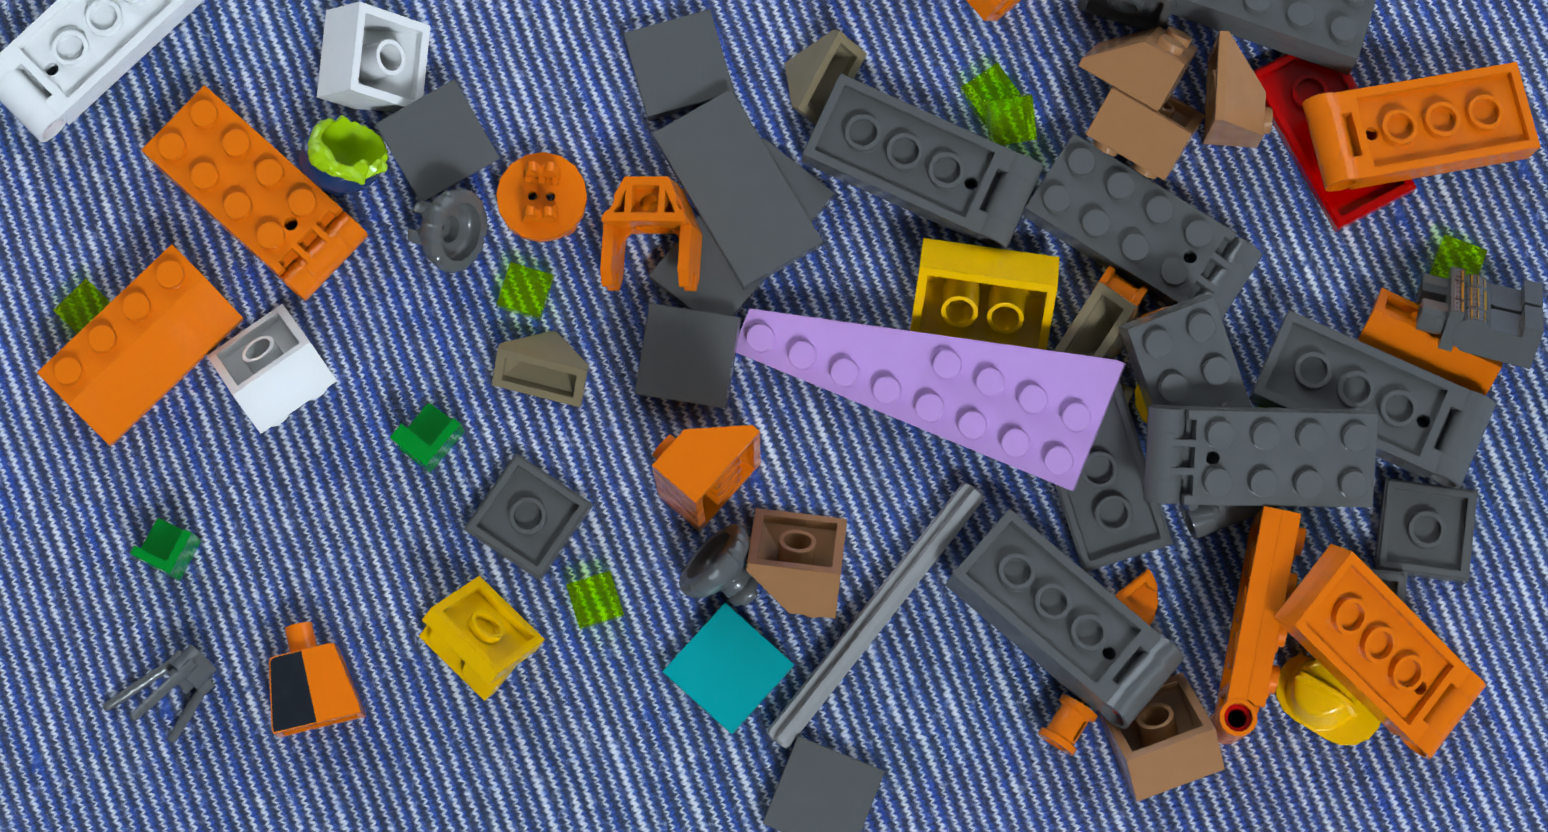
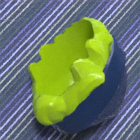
[299,115,388,196]

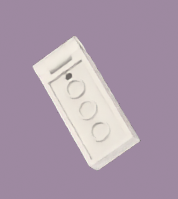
[0,0,204,143]

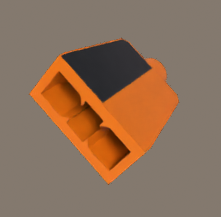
[269,622,366,738]

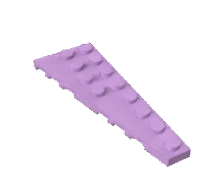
[736,308,1126,491]

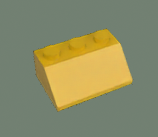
[910,238,1060,350]

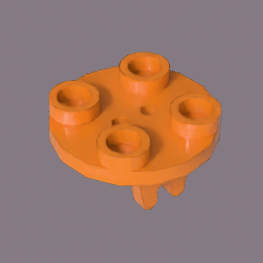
[496,152,588,242]

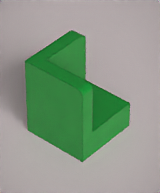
[390,403,465,473]
[129,518,202,581]

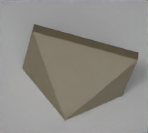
[784,29,867,126]
[1054,282,1139,359]
[492,330,589,407]

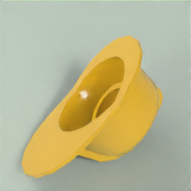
[1276,653,1381,745]

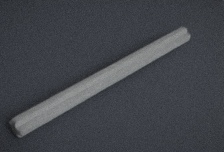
[767,483,983,748]

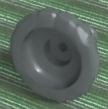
[407,188,488,274]
[679,524,759,606]

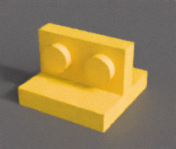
[419,576,545,701]

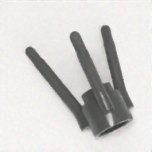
[103,644,217,743]

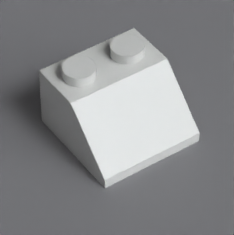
[317,1,430,112]
[207,304,337,434]

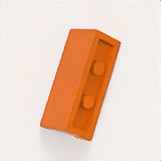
[1357,288,1503,396]

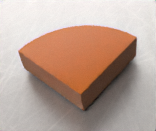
[1114,568,1158,626]

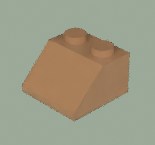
[1078,26,1198,112]
[1086,86,1205,181]
[1097,672,1225,802]

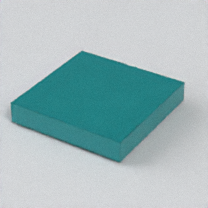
[662,603,794,735]

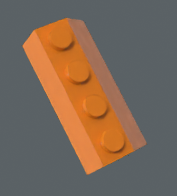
[37,244,244,446]
[652,425,761,532]

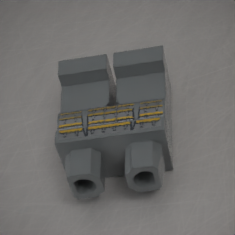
[1416,266,1544,369]

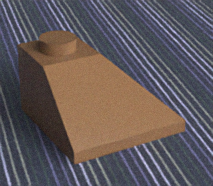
[1203,31,1273,148]
[746,508,847,619]

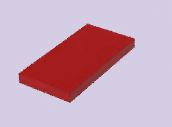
[1254,54,1417,232]

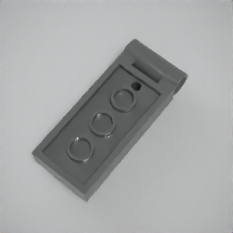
[1171,0,1376,75]
[801,73,1043,249]
[1023,134,1262,319]
[1118,294,1279,539]
[1249,310,1496,489]
[1143,405,1378,508]
[945,509,1184,729]

